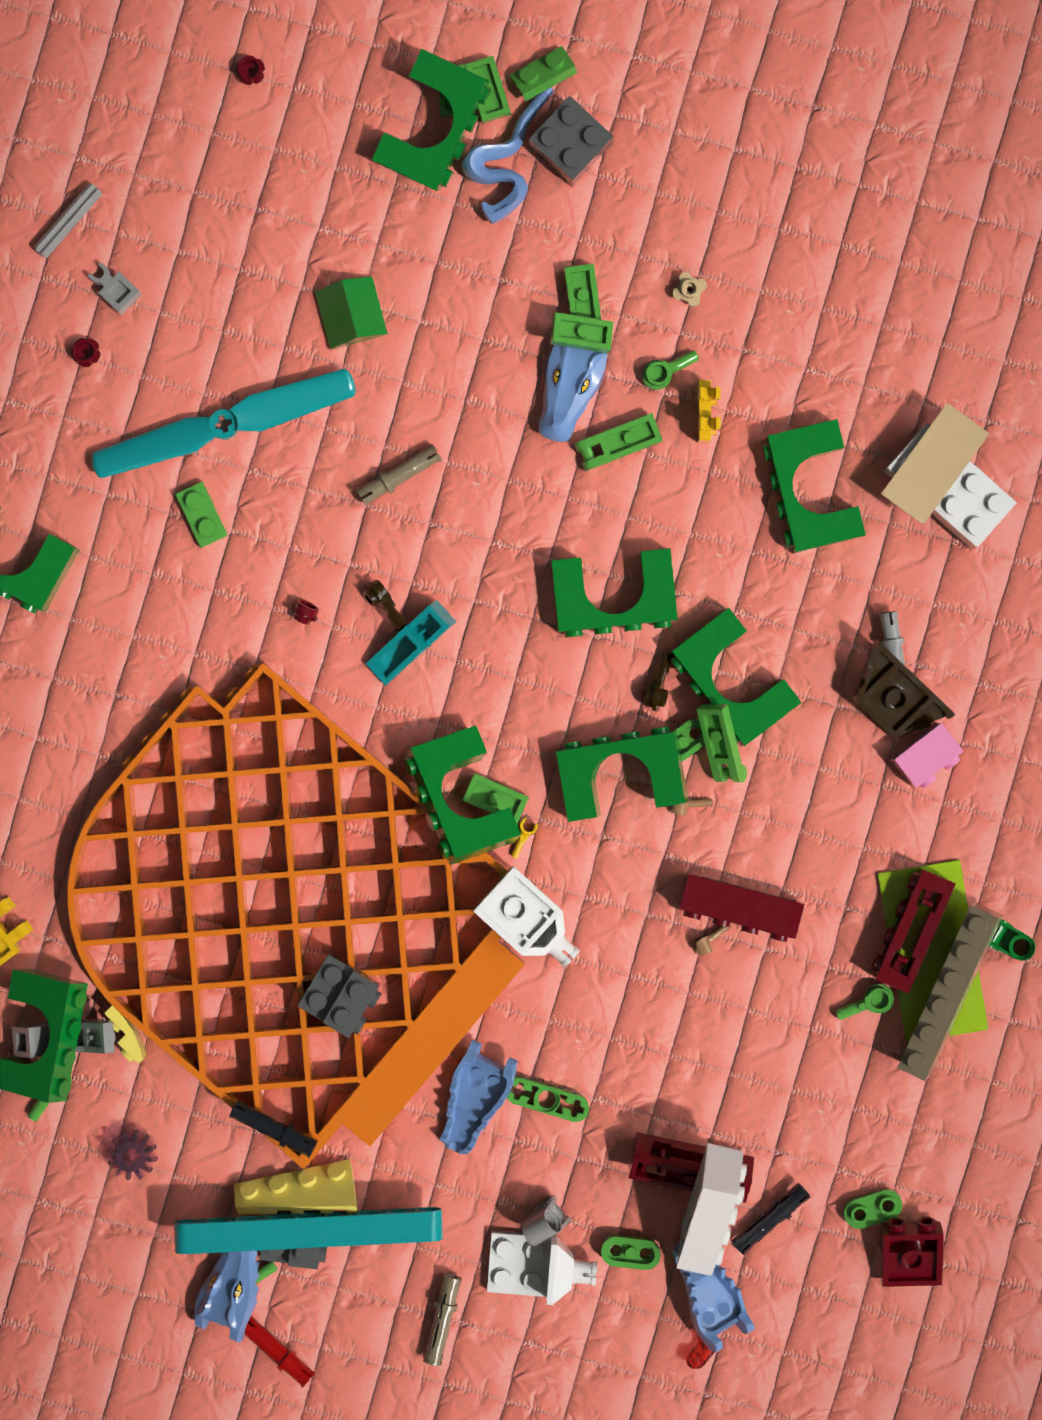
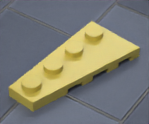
[234,1159,358,1215]

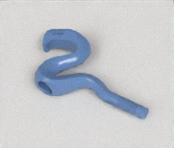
[461,88,554,225]

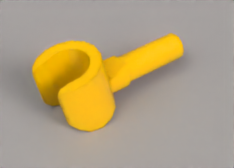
[511,818,538,859]

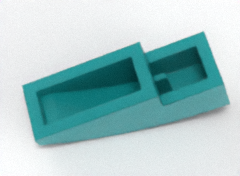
[366,600,457,686]

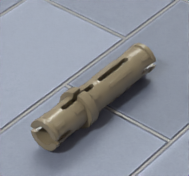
[356,444,442,506]
[423,1273,462,1366]

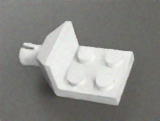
[473,866,580,968]
[487,1231,597,1305]

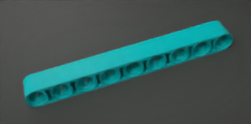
[174,1207,443,1254]

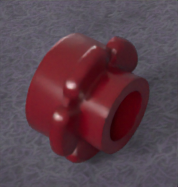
[236,56,265,85]
[71,338,101,367]
[291,599,319,625]

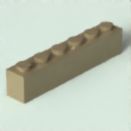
[898,903,1003,1081]

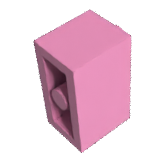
[891,723,963,788]

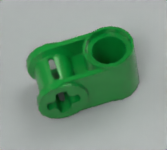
[989,919,1036,961]

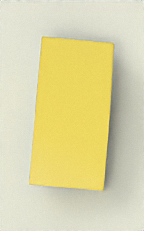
[104,1006,147,1064]

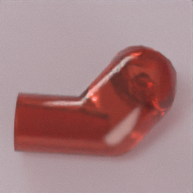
[686,1334,714,1369]

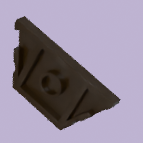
[853,639,956,739]

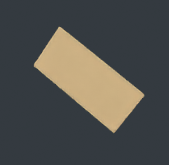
[882,403,989,524]

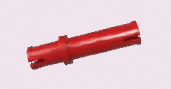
[244,1316,315,1388]

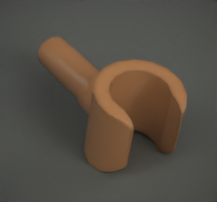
[670,799,713,816]
[694,926,731,956]

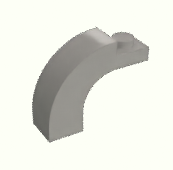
[12,1019,115,1058]

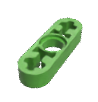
[507,1076,589,1122]

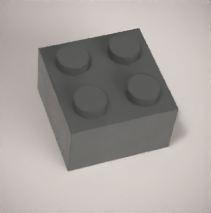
[529,95,614,187]

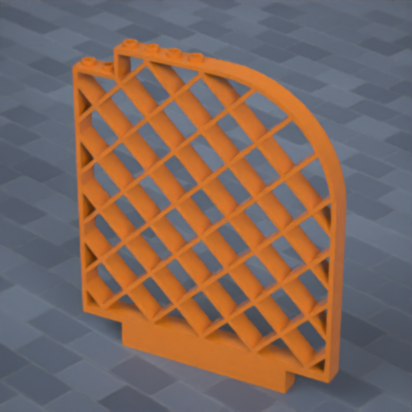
[67,663,525,1169]

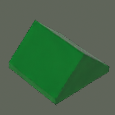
[315,277,388,350]

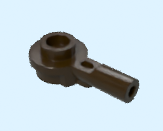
[363,579,408,631]
[645,652,673,712]

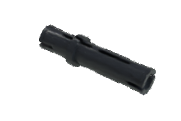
[229,1100,318,1158]
[731,1182,811,1255]

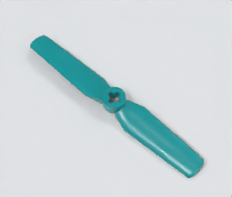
[91,369,356,478]

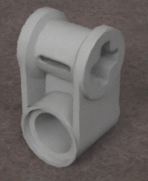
[522,1195,571,1246]

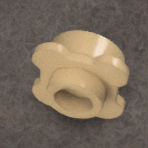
[673,272,707,307]

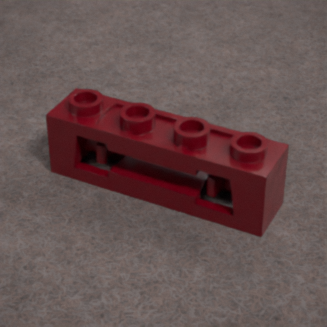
[871,868,956,994]
[629,1132,754,1203]

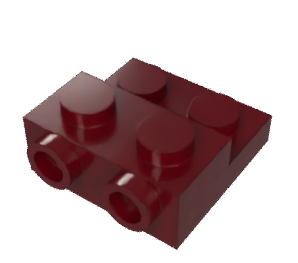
[880,1216,944,1287]

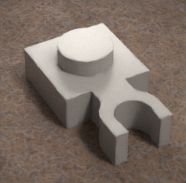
[88,262,142,316]

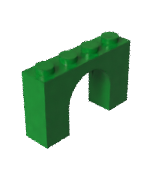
[372,48,491,191]
[762,419,866,554]
[0,506,80,614]
[551,548,678,638]
[670,608,802,746]
[404,725,521,865]
[556,726,689,822]
[0,969,88,1103]

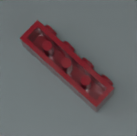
[678,873,805,942]

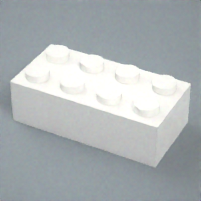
[883,423,1017,550]
[676,1143,747,1276]

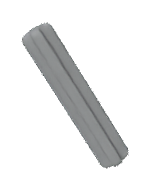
[34,183,102,258]

